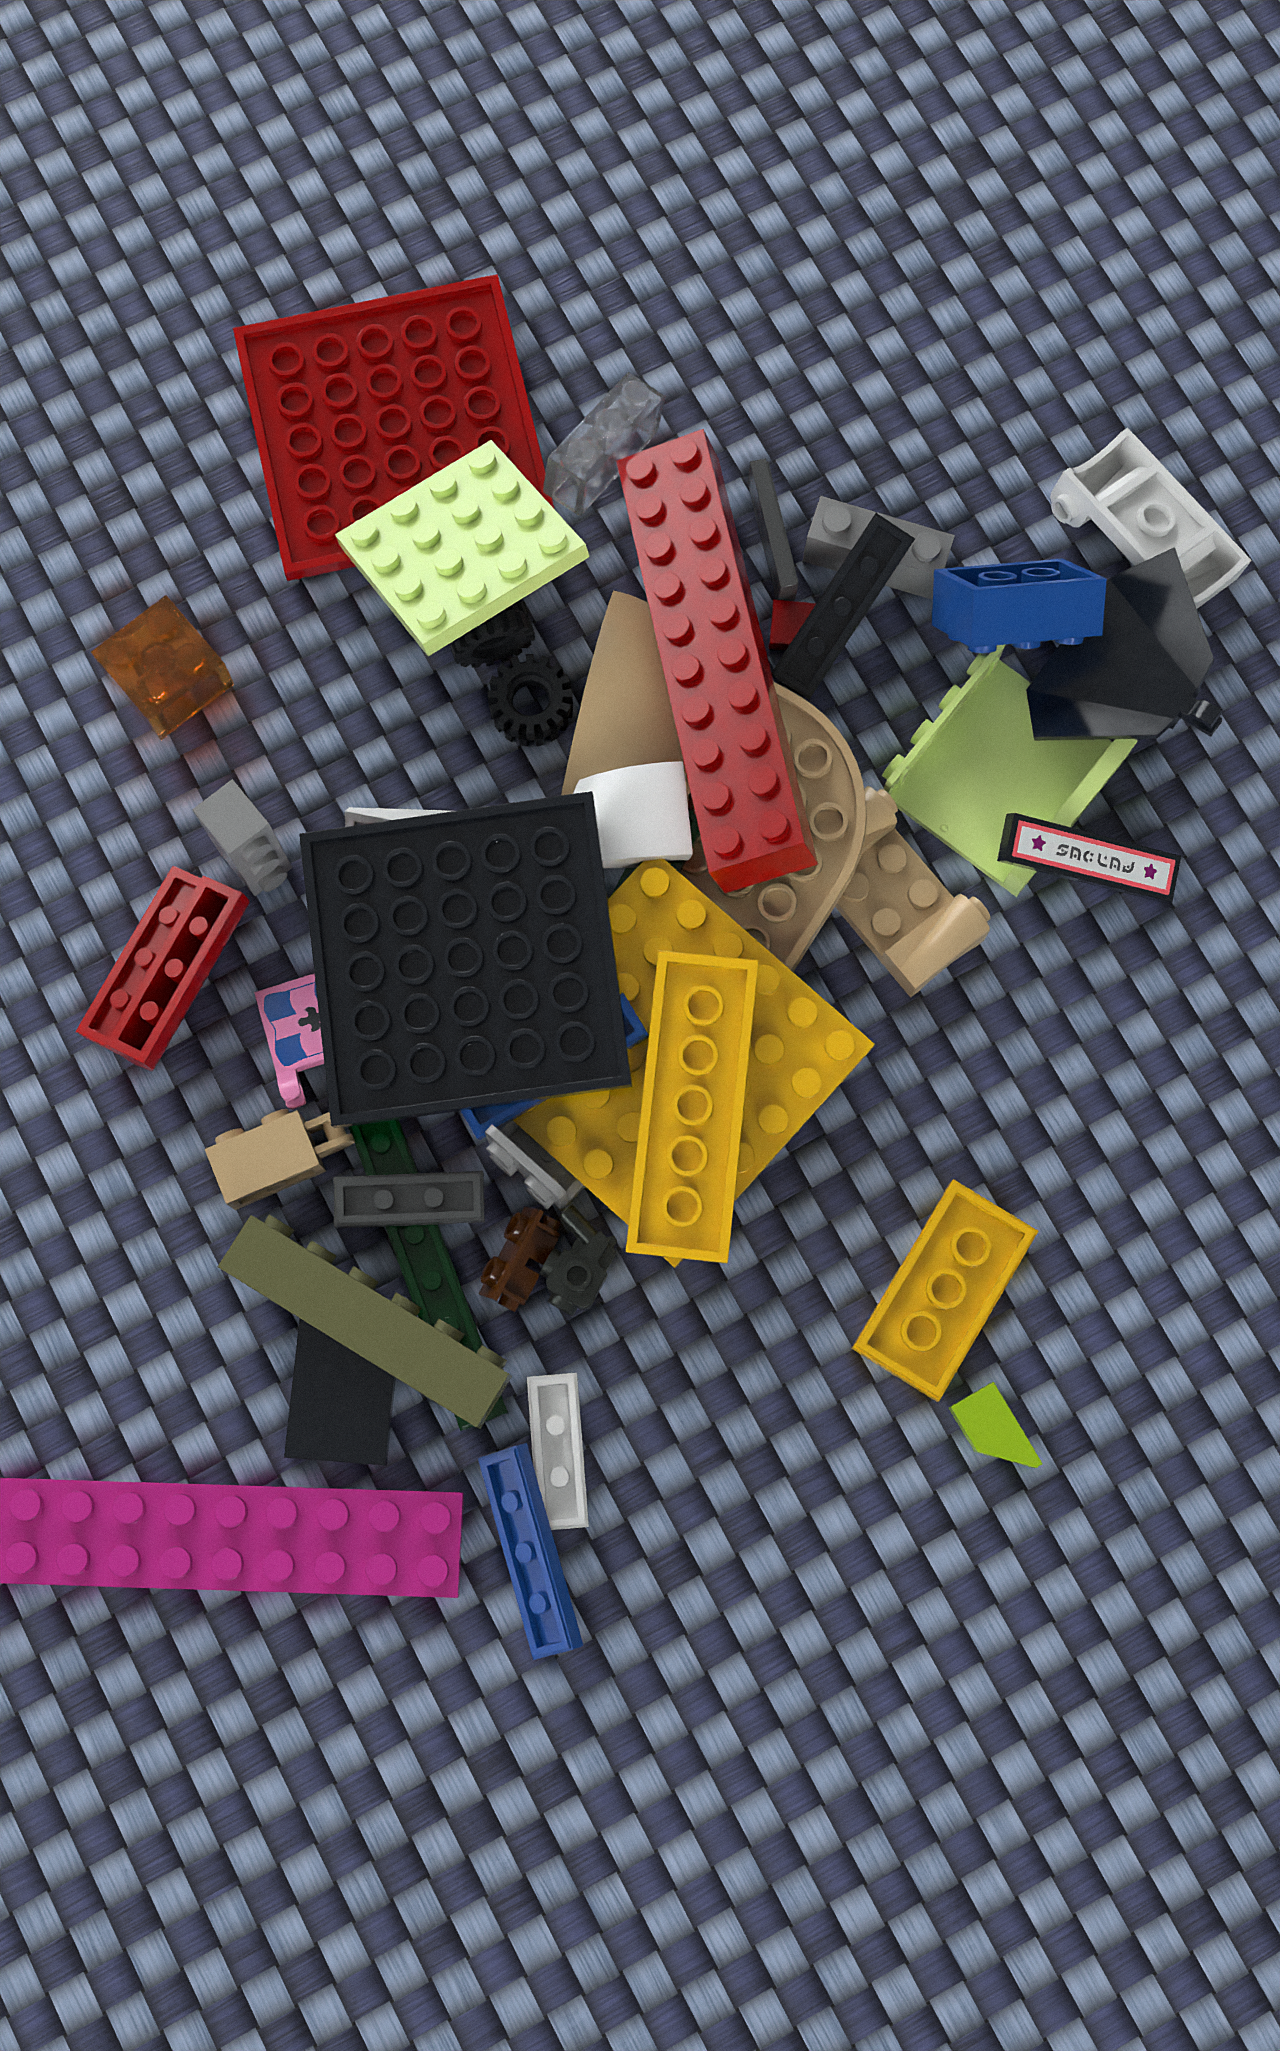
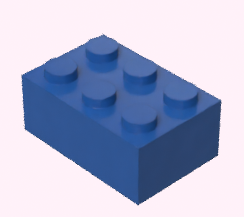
[932,558,1107,653]

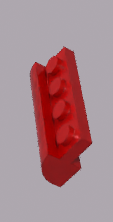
[75,866,250,1071]

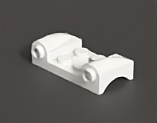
[1050,427,1252,609]

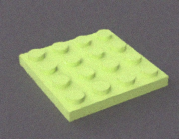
[335,440,590,657]

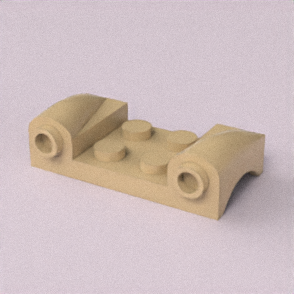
[835,786,990,998]

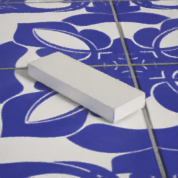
[527,1373,589,1530]

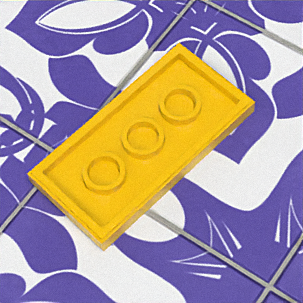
[851,1179,1038,1402]

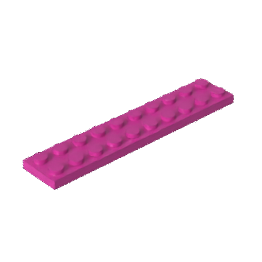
[0,1478,464,1598]

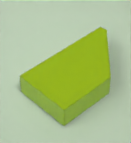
[948,1382,1043,1468]

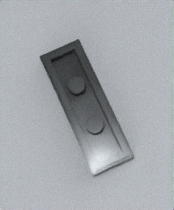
[747,458,798,601]
[334,1171,485,1229]

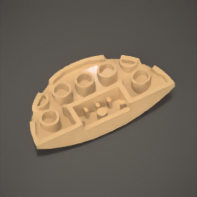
[561,590,688,795]

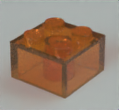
[91,595,234,740]

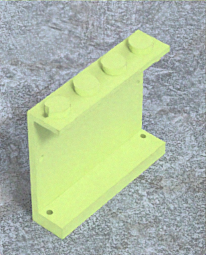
[882,645,1138,897]

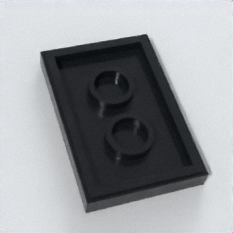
[284,1318,396,1466]

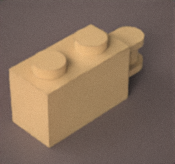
[205,1109,355,1210]

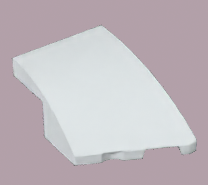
[573,761,693,868]

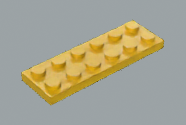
[626,950,759,1264]

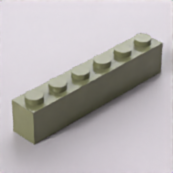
[218,1214,512,1429]

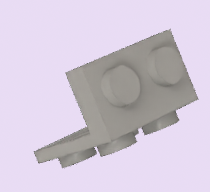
[485,1120,585,1212]

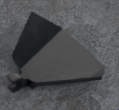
[1026,547,1222,741]

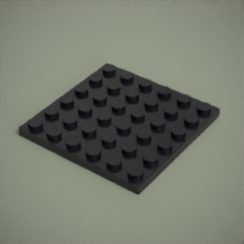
[299,791,633,1128]

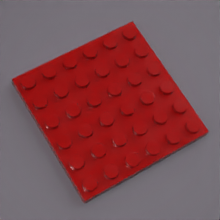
[233,274,554,581]

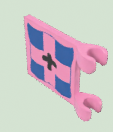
[254,974,324,1110]

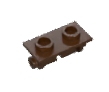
[479,1206,561,1312]

